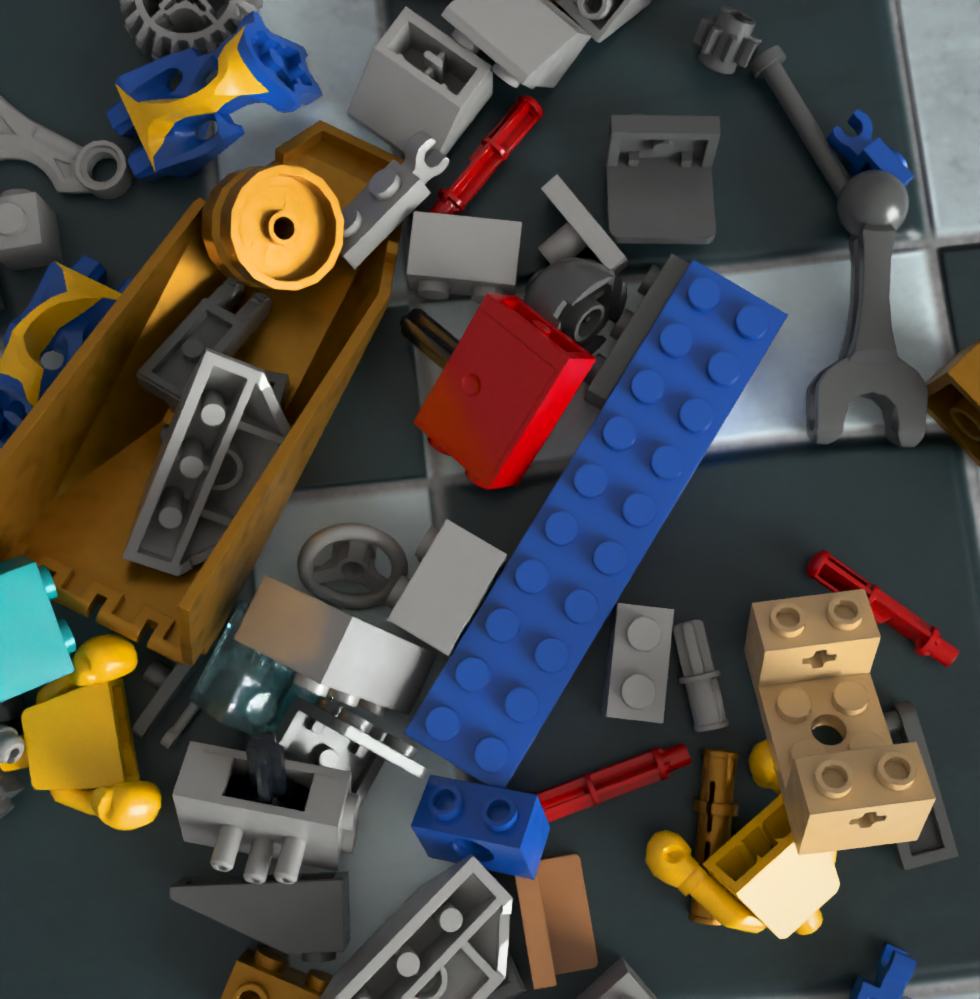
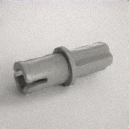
[672,619,729,732]

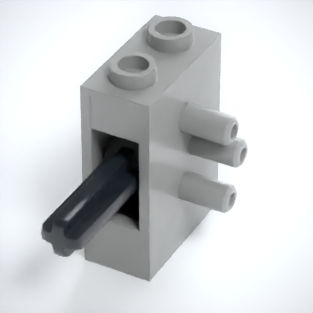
[172,732,360,884]

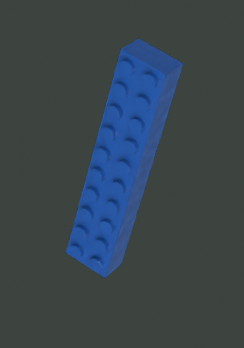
[404,259,788,789]

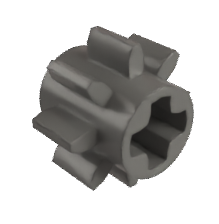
[692,6,762,74]

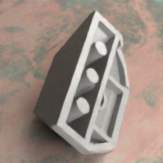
[122,347,291,576]
[319,854,513,999]

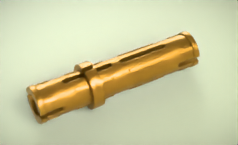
[688,748,739,925]

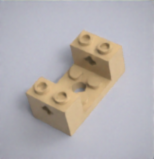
[744,589,936,856]

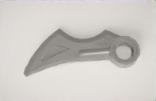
[0,95,134,200]

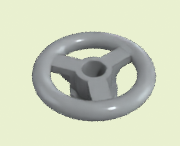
[297,523,408,610]

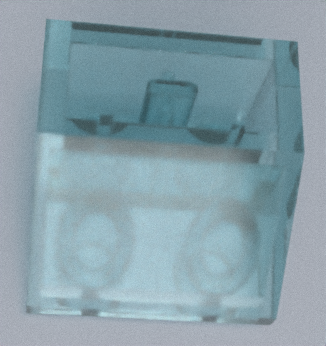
[189,599,334,738]

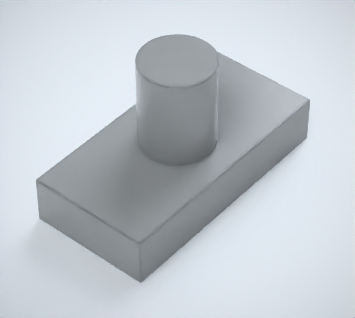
[538,174,631,276]

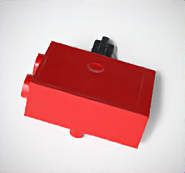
[400,293,596,489]

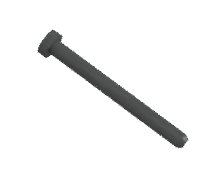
[748,45,851,199]

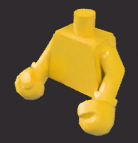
[0,634,162,831]
[645,739,840,939]

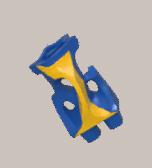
[106,11,323,181]
[0,255,133,448]

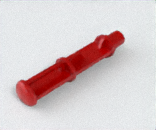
[429,95,543,215]
[806,550,959,667]
[535,743,692,822]

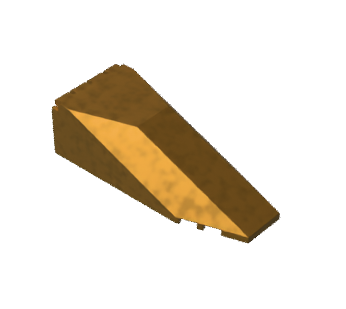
[0,120,404,666]

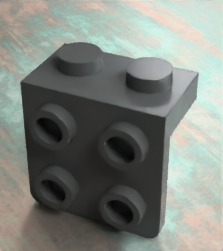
[605,113,721,244]
[274,695,428,809]

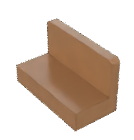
[515,853,598,990]

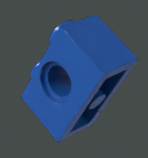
[411,775,551,880]

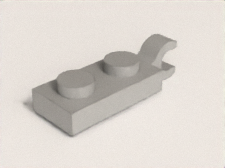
[339,130,450,269]

